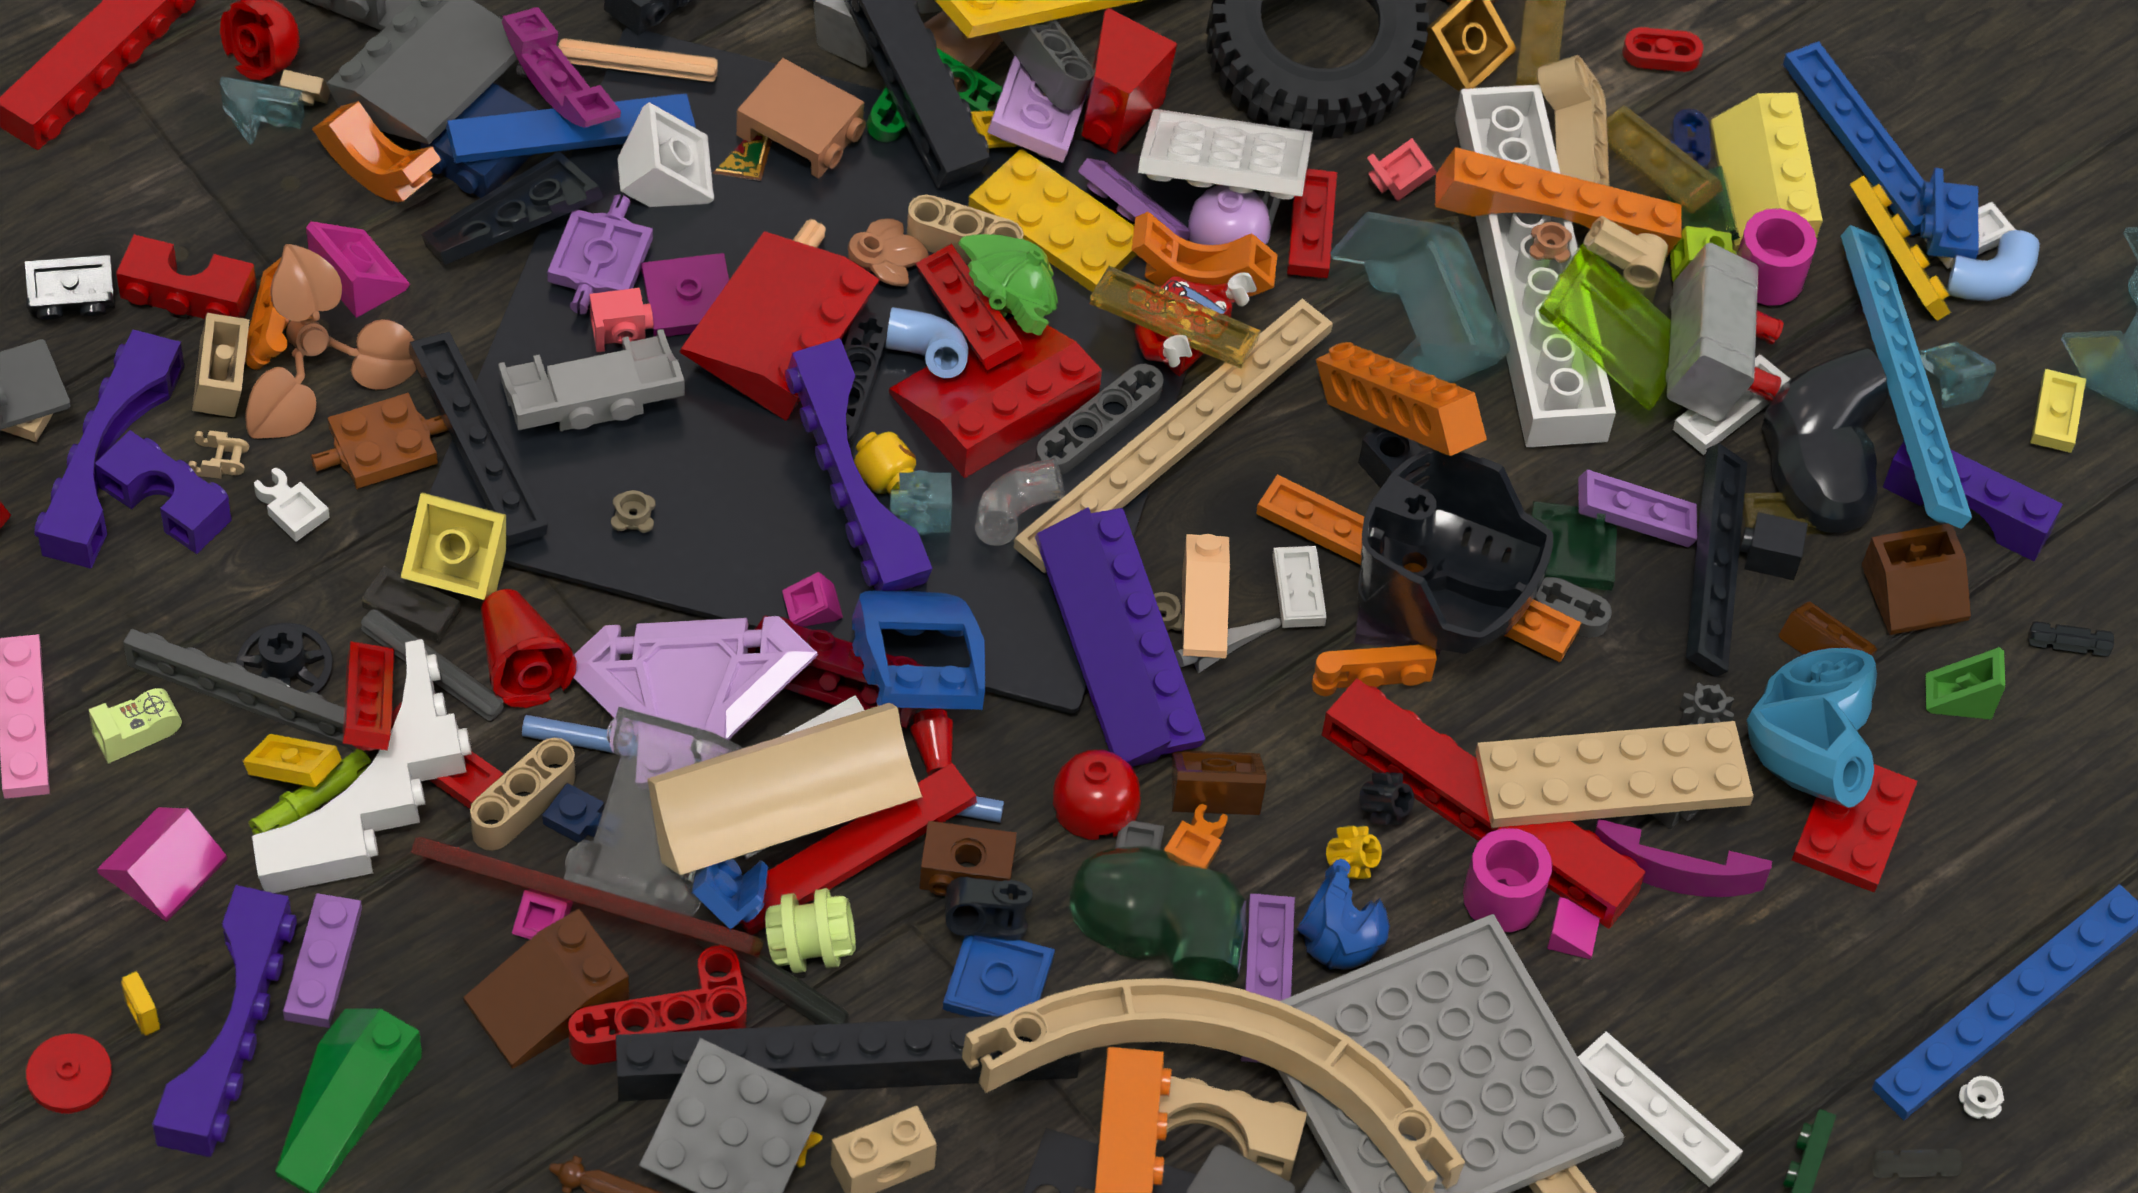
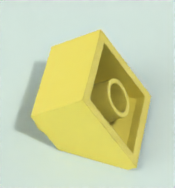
[401,493,506,600]

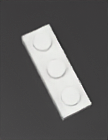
[1673,355,1790,455]

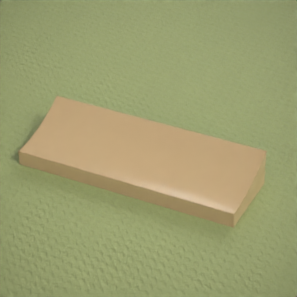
[647,703,922,875]

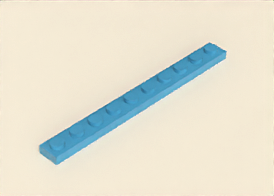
[1841,225,1972,529]

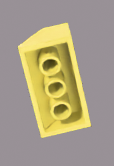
[1710,93,1822,252]

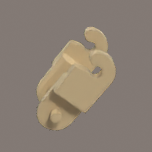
[188,431,249,479]

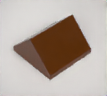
[1172,750,1267,815]

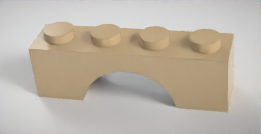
[1156,1076,1307,1181]

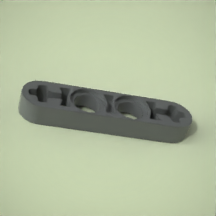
[1035,364,1164,477]

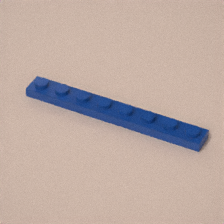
[1872,884,2138,1120]

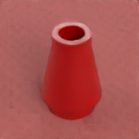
[910,708,953,776]

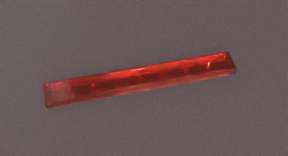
[411,836,763,958]

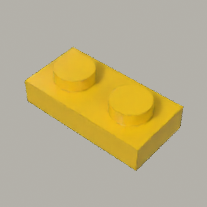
[243,734,342,787]

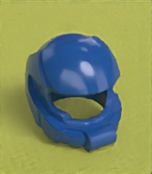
[1296,859,1390,970]

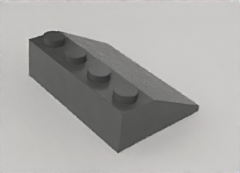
[326,0,517,144]

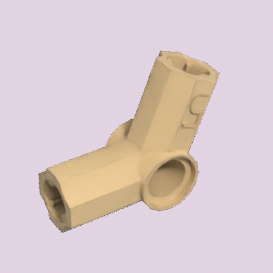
[1583,216,1668,313]

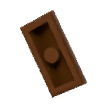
[1779,601,1877,656]

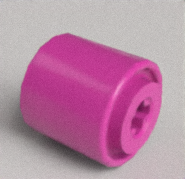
[1737,208,1817,306]
[1463,828,1552,932]

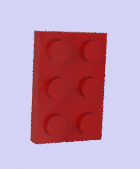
[1792,764,1918,893]

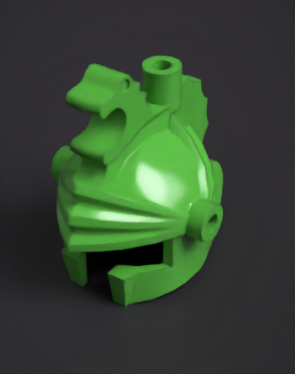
[958,234,1058,336]

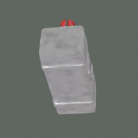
[1666,243,1783,421]

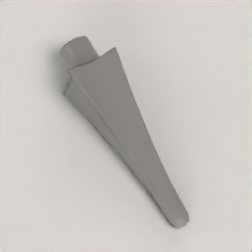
[1175,618,1281,673]

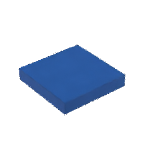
[943,935,1055,1017]

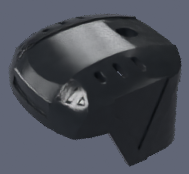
[1358,448,1553,654]

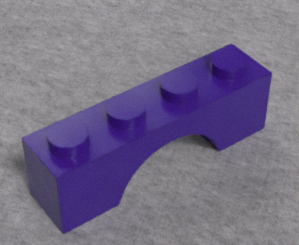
[1882,441,2063,562]

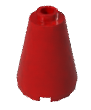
[481,589,576,708]

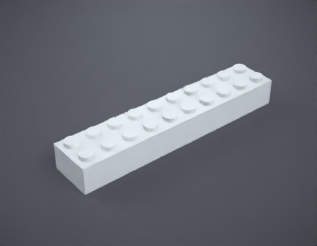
[1455,85,1616,447]

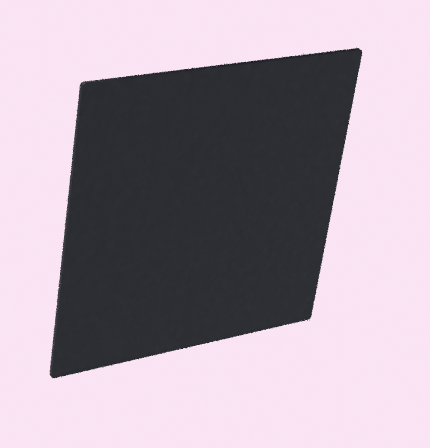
[429,28,1219,714]

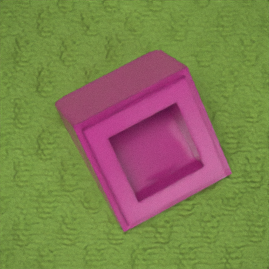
[782,572,843,627]
[512,890,573,939]
[1547,897,1600,959]

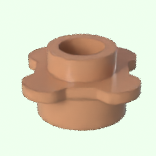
[1529,222,1572,263]

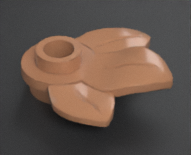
[848,219,929,286]

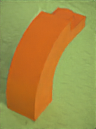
[312,101,441,202]
[1131,211,1277,297]

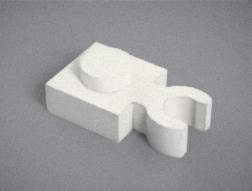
[254,468,330,541]

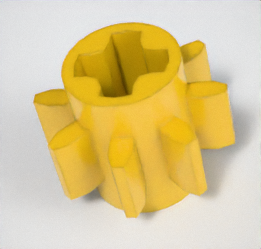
[1326,826,1382,880]

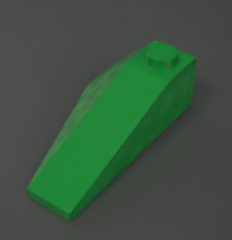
[275,1009,422,1193]

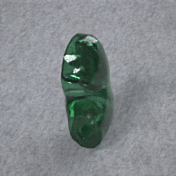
[1069,846,1246,986]

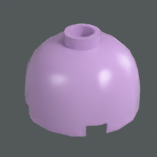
[1188,184,1271,245]

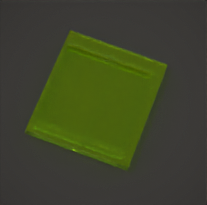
[1538,243,1671,411]

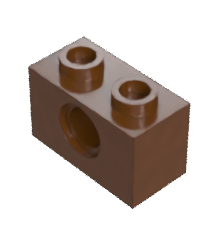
[919,821,1017,896]

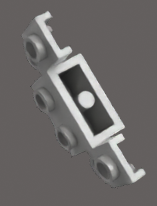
[498,329,684,431]

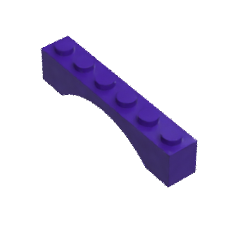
[34,329,185,569]
[785,338,933,591]
[153,885,297,1157]

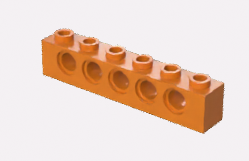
[1316,342,1487,456]

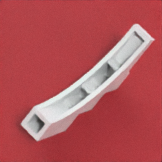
[252,639,472,893]

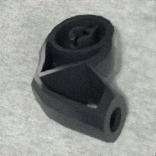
[1762,348,1888,533]

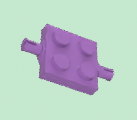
[547,194,653,314]

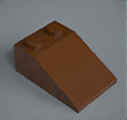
[463,909,629,1069]

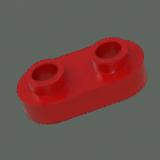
[1622,27,1704,72]

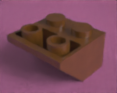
[1862,523,1971,635]

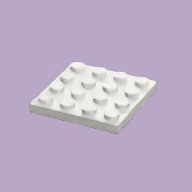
[1138,109,1313,199]

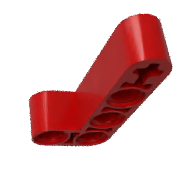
[569,946,747,1065]

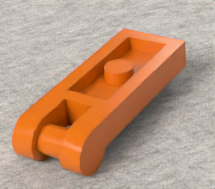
[245,258,290,370]
[1312,644,1437,696]

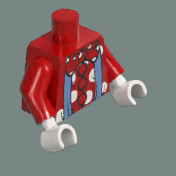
[1127,272,1257,376]

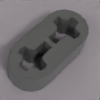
[1534,577,1612,638]

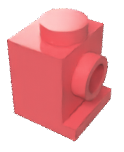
[590,288,653,352]

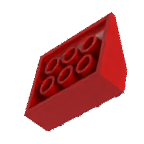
[679,231,880,421]
[889,316,1102,479]

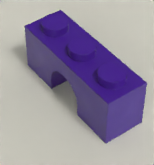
[95,430,232,554]

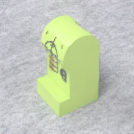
[89,689,182,763]

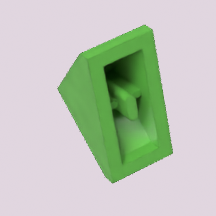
[1926,647,2005,720]

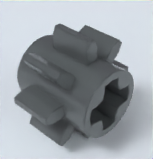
[1680,683,1734,725]

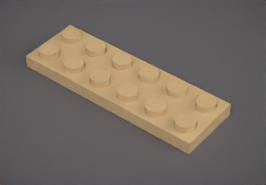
[1475,721,1753,828]

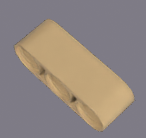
[907,195,1023,264]
[470,738,576,851]

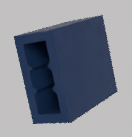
[420,83,538,198]

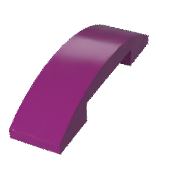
[502,7,621,127]
[1594,819,1772,897]

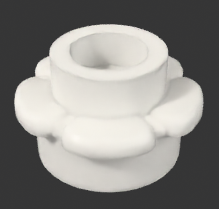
[1959,1076,2004,1119]

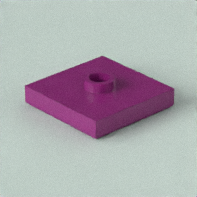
[641,253,729,337]

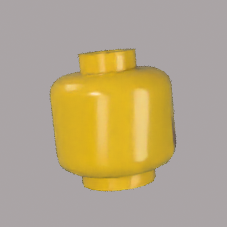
[854,432,916,495]

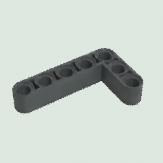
[917,0,1094,110]

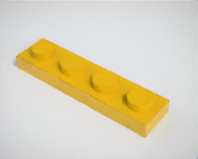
[1850,175,1951,321]

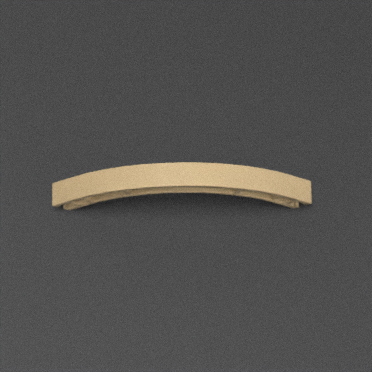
[962,978,1465,1193]

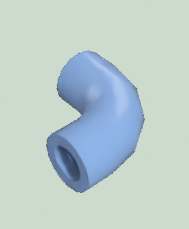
[1947,230,2040,301]
[886,307,969,378]

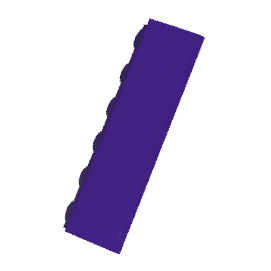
[1035,507,1206,767]

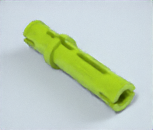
[249,748,372,835]

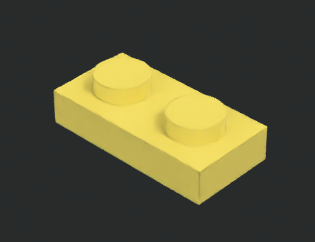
[2031,369,2086,453]

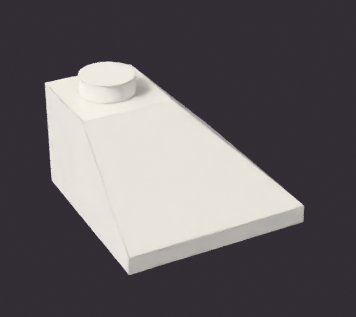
[618,102,714,207]

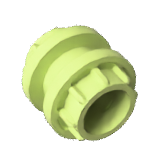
[765,888,856,973]

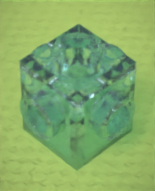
[890,470,952,535]

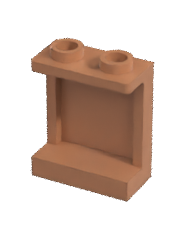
[737,58,866,178]

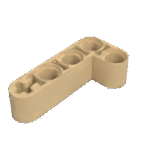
[1538,55,1609,186]

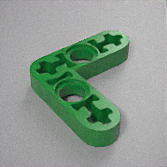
[866,48,1003,142]

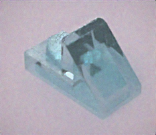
[220,77,304,145]
[1919,342,1996,408]

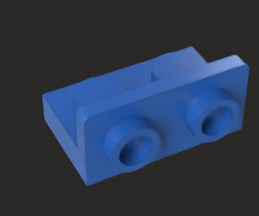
[1920,168,1979,260]
[692,858,768,930]

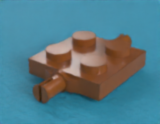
[310,393,448,489]

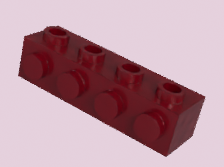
[747,615,924,728]

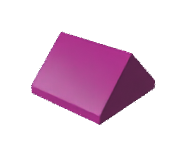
[306,221,410,318]
[97,807,227,922]

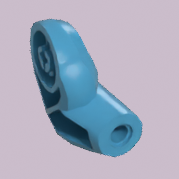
[1747,648,1877,807]

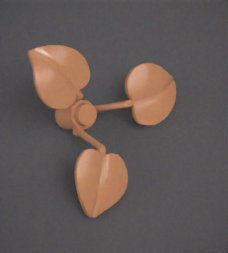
[246,244,417,439]

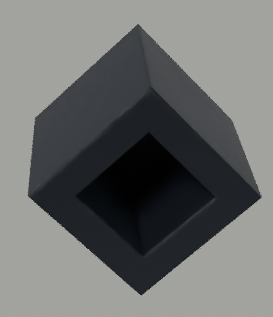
[1740,512,1808,581]

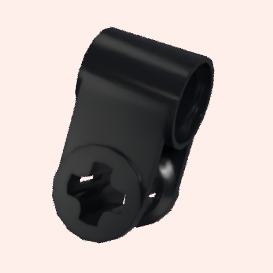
[945,877,1033,940]

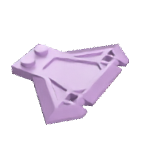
[573,616,818,790]

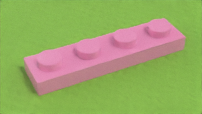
[0,634,50,799]

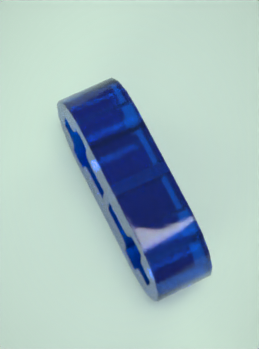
[1670,109,1711,181]

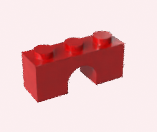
[116,235,257,319]

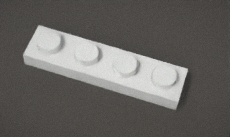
[1578,1032,1743,1187]

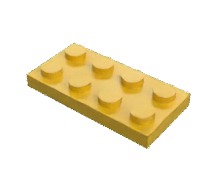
[968,148,1137,294]

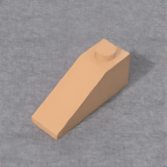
[1182,534,1230,658]

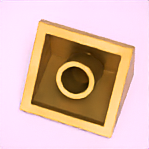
[1420,0,1517,92]

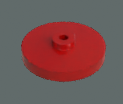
[26,1033,112,1113]

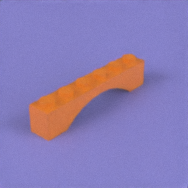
[1435,147,1682,257]

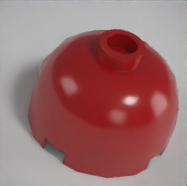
[220,0,300,80]
[1053,750,1140,840]

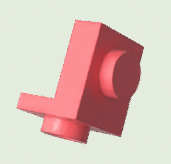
[1367,138,1437,201]

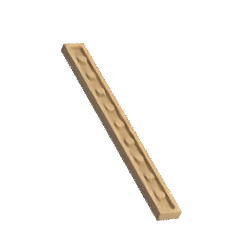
[1014,299,1333,573]

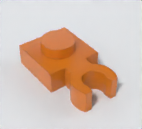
[1160,803,1228,880]

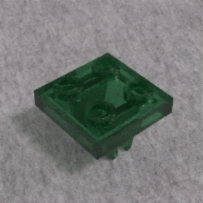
[1531,501,1617,591]

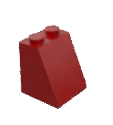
[1081,8,1177,154]

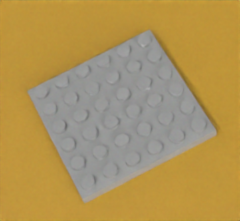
[1278,914,1624,1193]

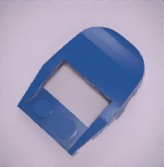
[852,590,985,710]

